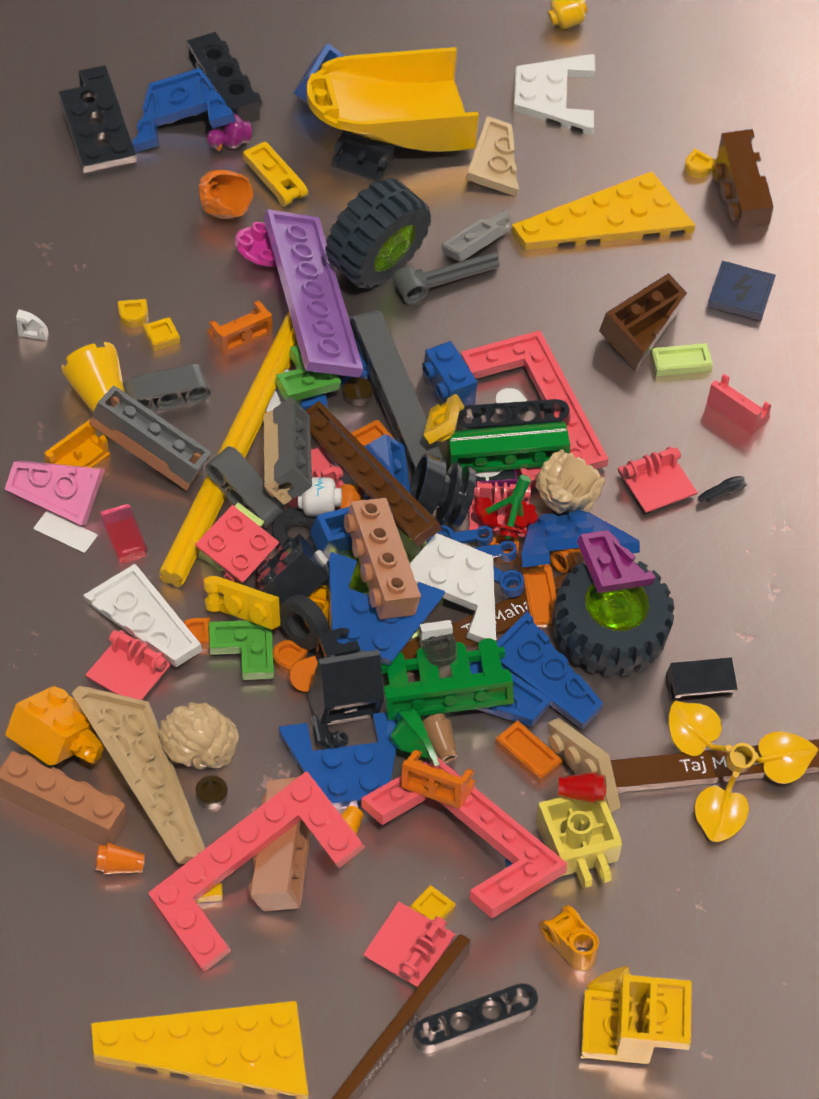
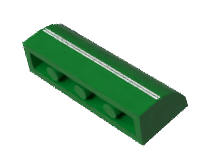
[446,421,570,472]

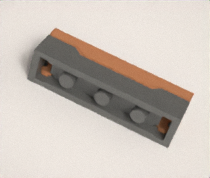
[89,385,212,491]

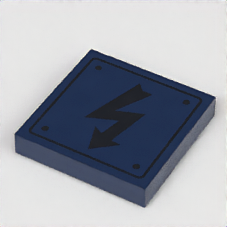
[707,260,776,321]

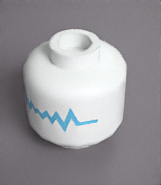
[298,477,342,517]

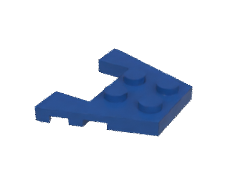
[132,68,236,153]
[521,510,640,567]
[327,552,445,666]
[279,712,398,809]

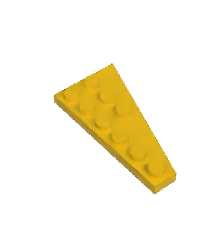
[511,171,695,250]
[91,1001,308,1099]

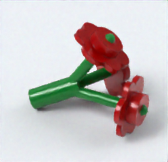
[475,475,538,539]

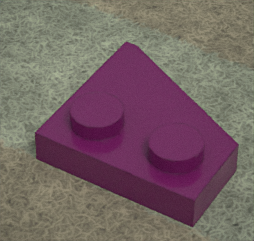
[577,530,655,593]

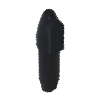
[698,476,747,504]

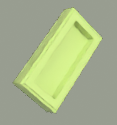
[650,343,713,376]

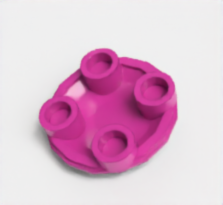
[235,222,277,267]

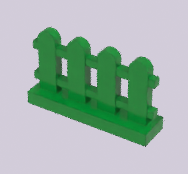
[381,638,514,720]

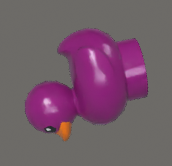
[207,114,252,152]

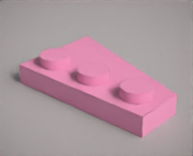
[5,461,105,525]

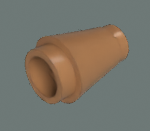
[422,713,458,763]

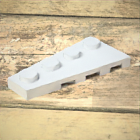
[83,564,203,667]

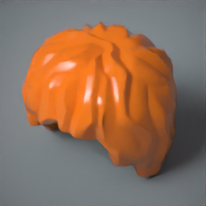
[198,170,254,219]

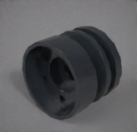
[410,453,476,528]

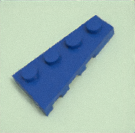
[497,611,603,730]

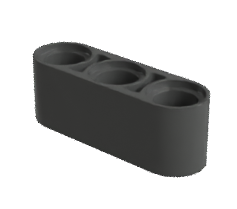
[123,364,211,413]
[205,446,285,530]

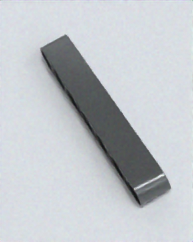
[350,310,443,477]

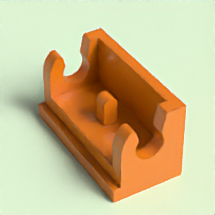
[207,301,272,355]
[401,750,476,809]

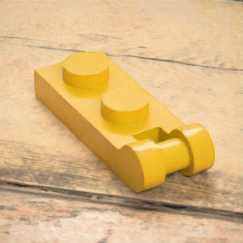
[243,141,308,207]
[424,394,464,444]
[203,576,281,630]

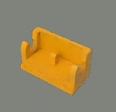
[44,420,111,468]

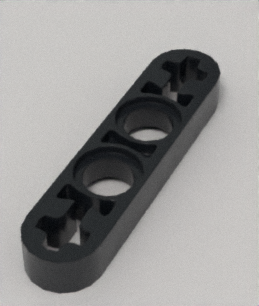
[457,399,571,431]
[413,983,538,1053]

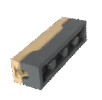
[263,397,312,505]

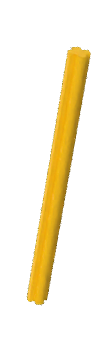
[159,311,298,587]

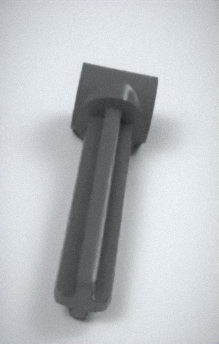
[393,253,500,304]

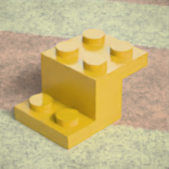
[581,974,692,1064]

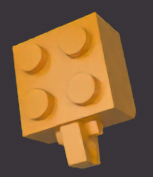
[5,685,105,766]

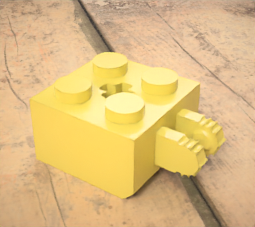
[535,797,622,888]

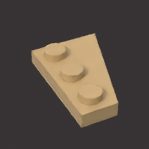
[465,116,519,197]
[548,718,621,813]

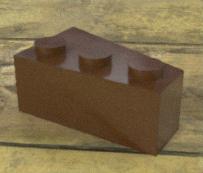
[712,129,774,230]
[599,273,687,371]

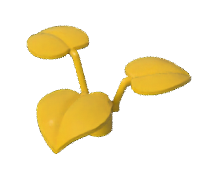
[668,701,818,843]

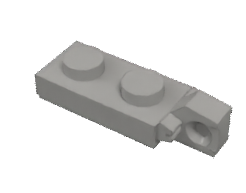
[441,211,512,262]

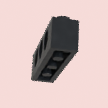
[187,31,262,123]

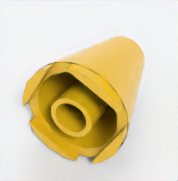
[61,342,125,412]

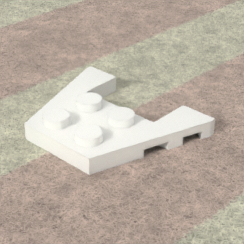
[514,54,595,135]
[410,533,496,643]

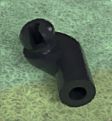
[311,715,349,749]

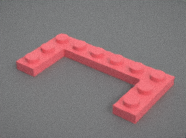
[461,330,609,488]
[362,757,567,919]
[148,771,366,972]

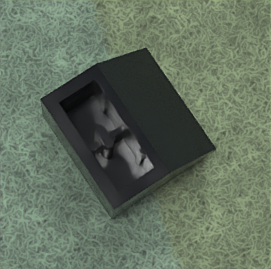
[256,533,328,608]
[307,650,384,725]

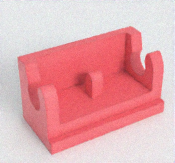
[707,374,771,435]

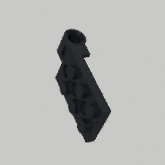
[59,65,136,173]

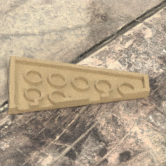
[72,685,205,864]

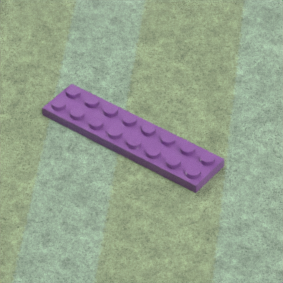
[264,209,363,377]

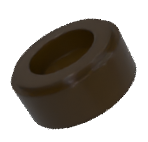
[343,377,372,406]
[195,776,228,809]

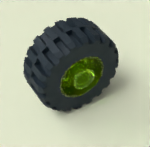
[325,179,431,288]
[552,561,675,677]

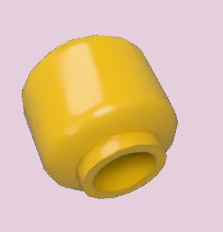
[548,0,588,30]

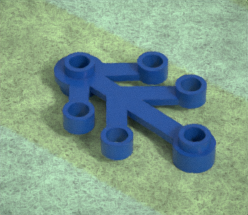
[426,525,525,598]

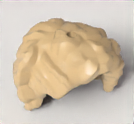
[536,449,605,513]
[159,702,239,770]

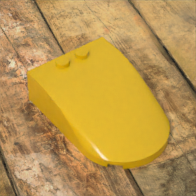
[307,47,479,151]

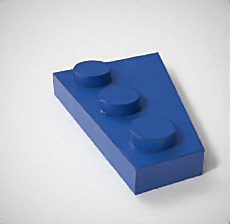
[451,661,552,727]

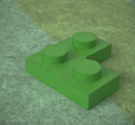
[275,345,341,401]
[209,621,274,680]

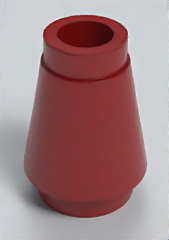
[558,772,606,804]

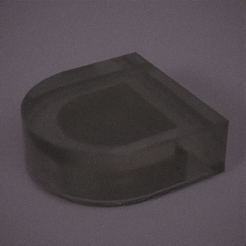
[422,634,457,666]

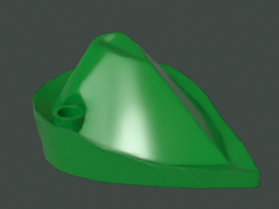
[390,708,440,767]

